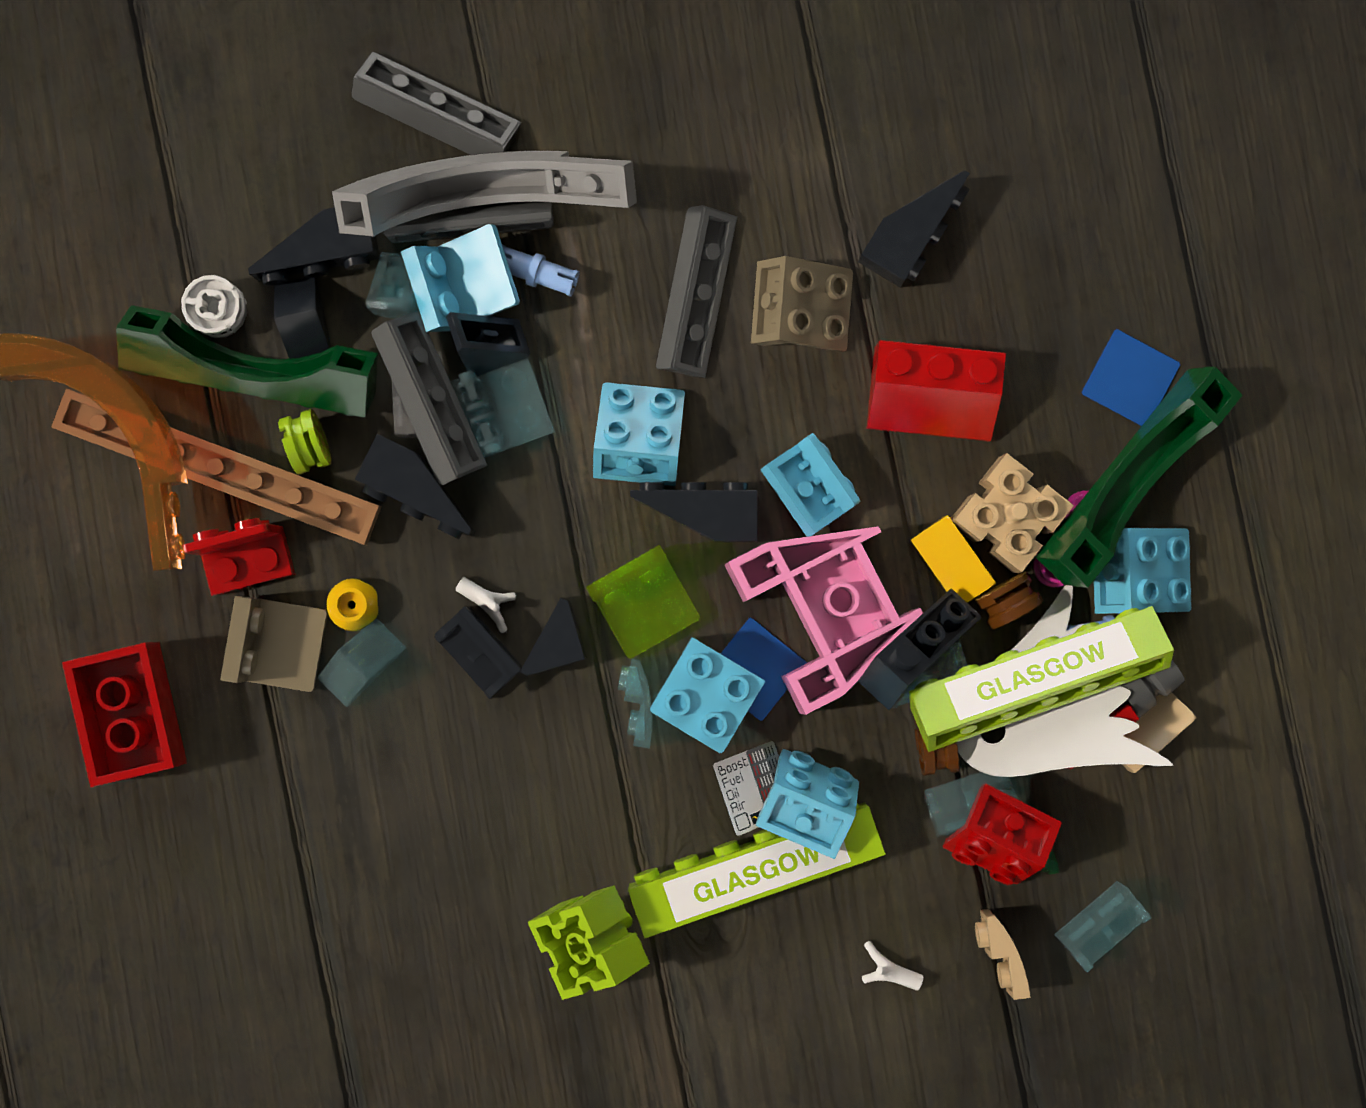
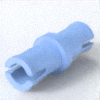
[502,244,579,297]

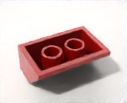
[866,340,1006,442]

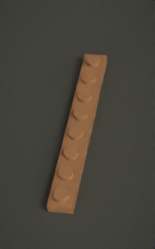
[51,388,382,545]

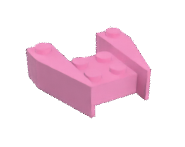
[725,526,923,715]

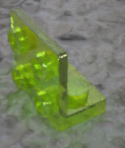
[586,545,700,659]

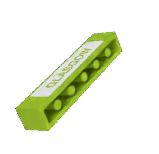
[909,606,1174,752]
[628,802,886,939]

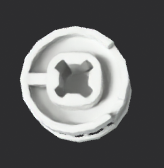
[181,275,247,338]

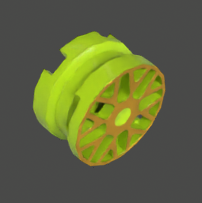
[278,409,331,475]

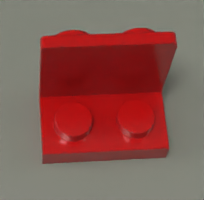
[182,518,296,596]
[943,783,1062,885]

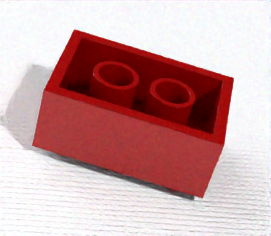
[62,642,187,787]

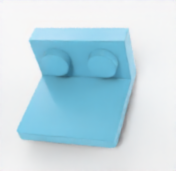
[401,224,520,332]
[593,383,685,486]
[1094,528,1191,614]
[650,637,765,753]
[756,749,859,859]

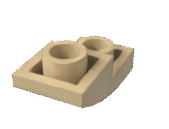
[975,909,1031,1000]

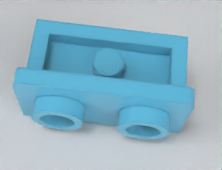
[760,433,860,537]

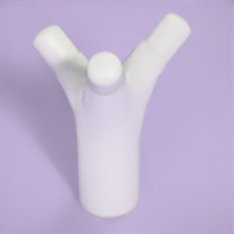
[456,577,516,633]
[862,941,923,991]

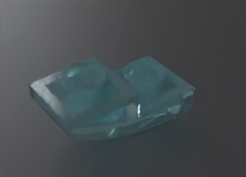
[618,658,653,749]

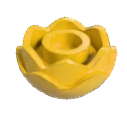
[327,578,378,631]

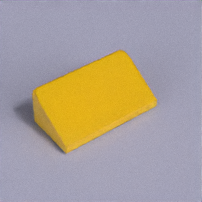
[910,515,996,602]

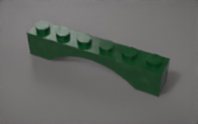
[116,305,378,417]
[1036,366,1243,588]

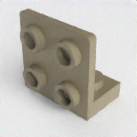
[751,256,853,352]
[220,596,328,692]

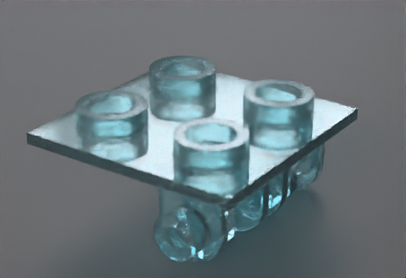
[450,357,555,458]

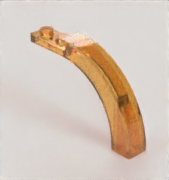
[0,333,188,571]

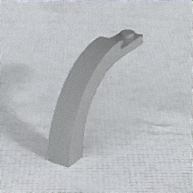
[332,151,637,236]

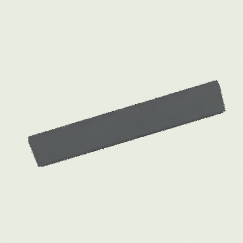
[352,52,521,155]
[384,202,554,243]
[656,205,738,378]
[371,311,488,485]

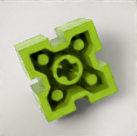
[528,885,650,1000]

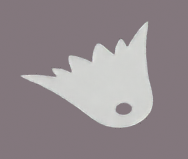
[957,585,1173,777]

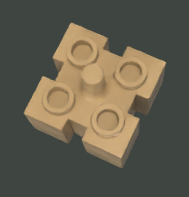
[951,453,1074,573]

